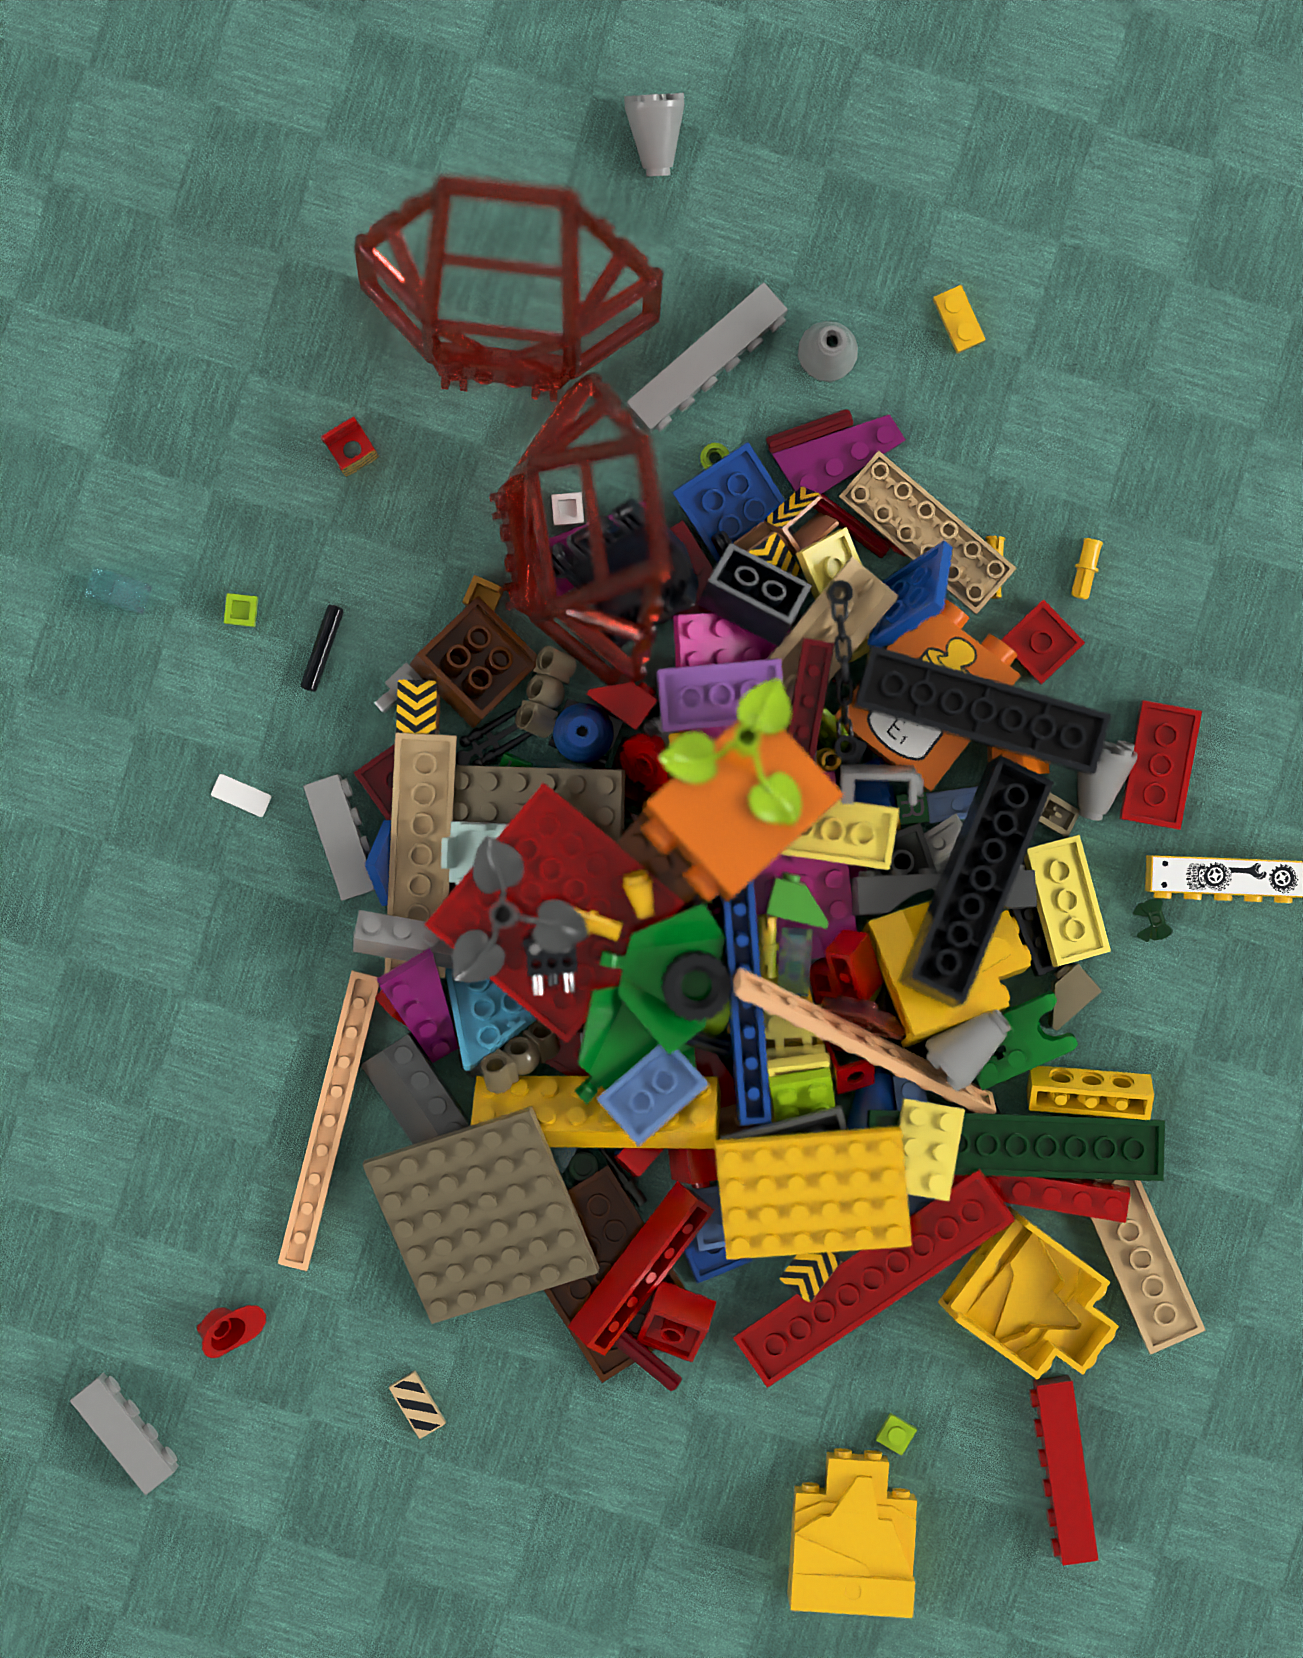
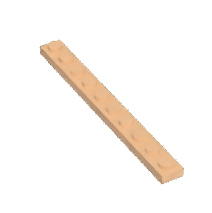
[733,967,997,1114]
[278,970,380,1271]

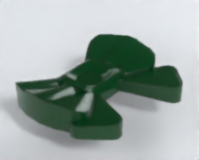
[1133,898,1173,942]

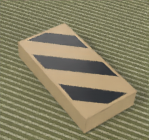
[389,1371,446,1439]

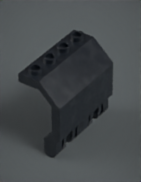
[539,498,699,655]

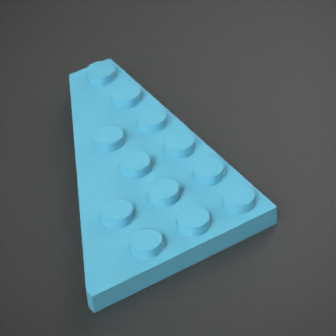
[445,968,537,1071]

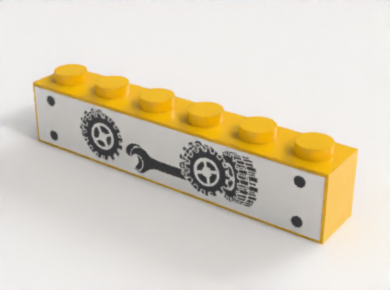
[1145,855,1303,903]

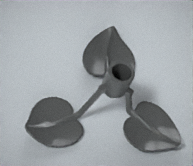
[453,836,588,982]

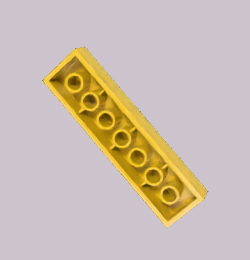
[471,1076,721,1149]

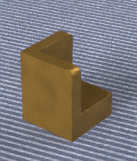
[462,575,504,612]

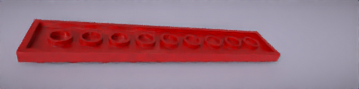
[733,1168,1015,1388]

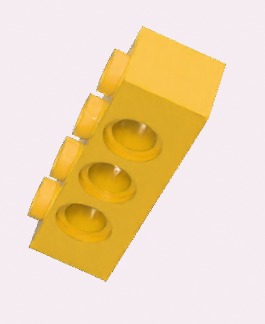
[1026,1066,1154,1120]

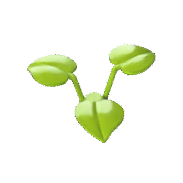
[660,678,802,825]

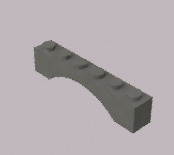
[850,865,1037,916]

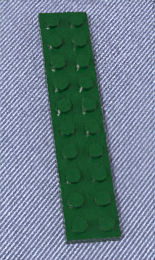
[867,1109,1165,1181]

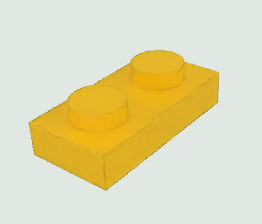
[933,285,986,354]

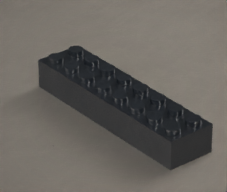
[853,646,1112,775]
[898,755,1054,1008]

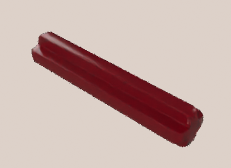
[766,409,853,454]
[813,494,891,558]
[614,1330,682,1391]

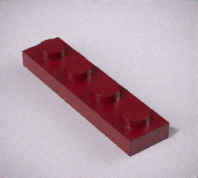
[787,637,834,761]

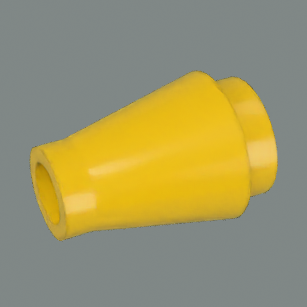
[622,870,655,918]

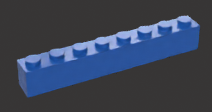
[720,880,772,1126]

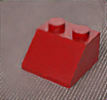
[587,681,658,731]
[637,1281,717,1362]

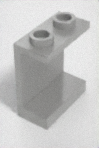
[840,764,923,805]

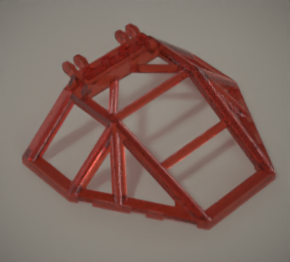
[354,174,664,402]
[489,372,671,686]

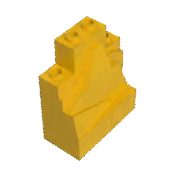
[861,901,1031,1048]
[938,1206,1119,1380]
[787,1448,917,1618]

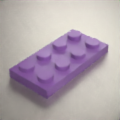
[657,658,783,732]

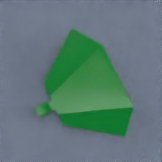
[600,903,725,1055]
[574,985,699,1104]

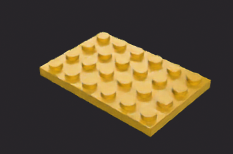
[715,1126,912,1260]

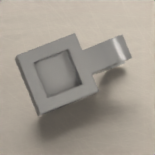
[374,662,423,713]

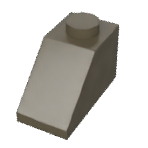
[1048,962,1102,1031]

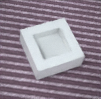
[551,492,584,526]

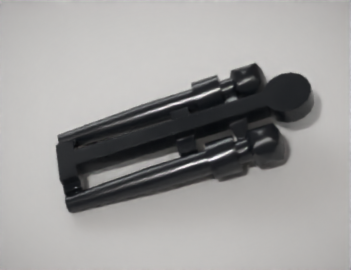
[456,705,534,766]

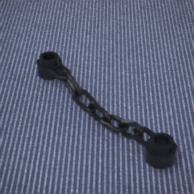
[826,580,859,760]

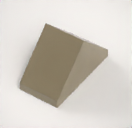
[1038,792,1079,838]

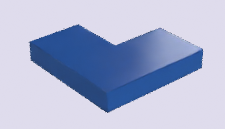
[364,820,391,906]

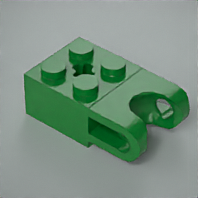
[976,991,1078,1091]

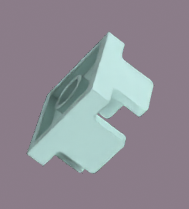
[441,821,508,885]

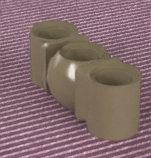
[515,646,576,738]
[481,1020,560,1093]

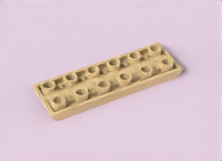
[839,451,1017,615]
[767,556,898,732]

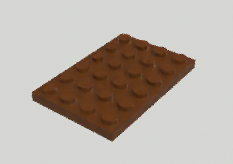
[544,1164,688,1383]

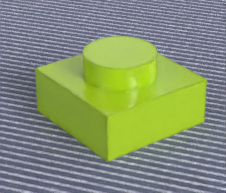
[224,593,259,627]
[875,1412,917,1456]

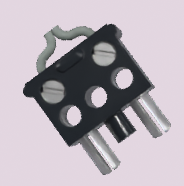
[522,933,578,995]

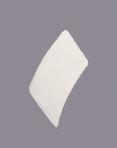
[211,774,271,817]

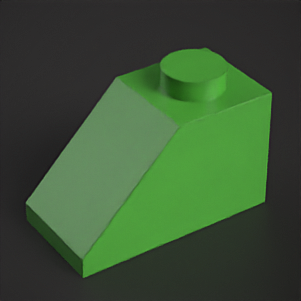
[766,872,828,929]

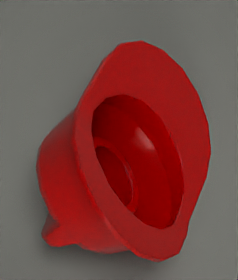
[196,1305,266,1358]

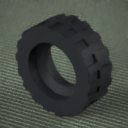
[661,950,732,1022]

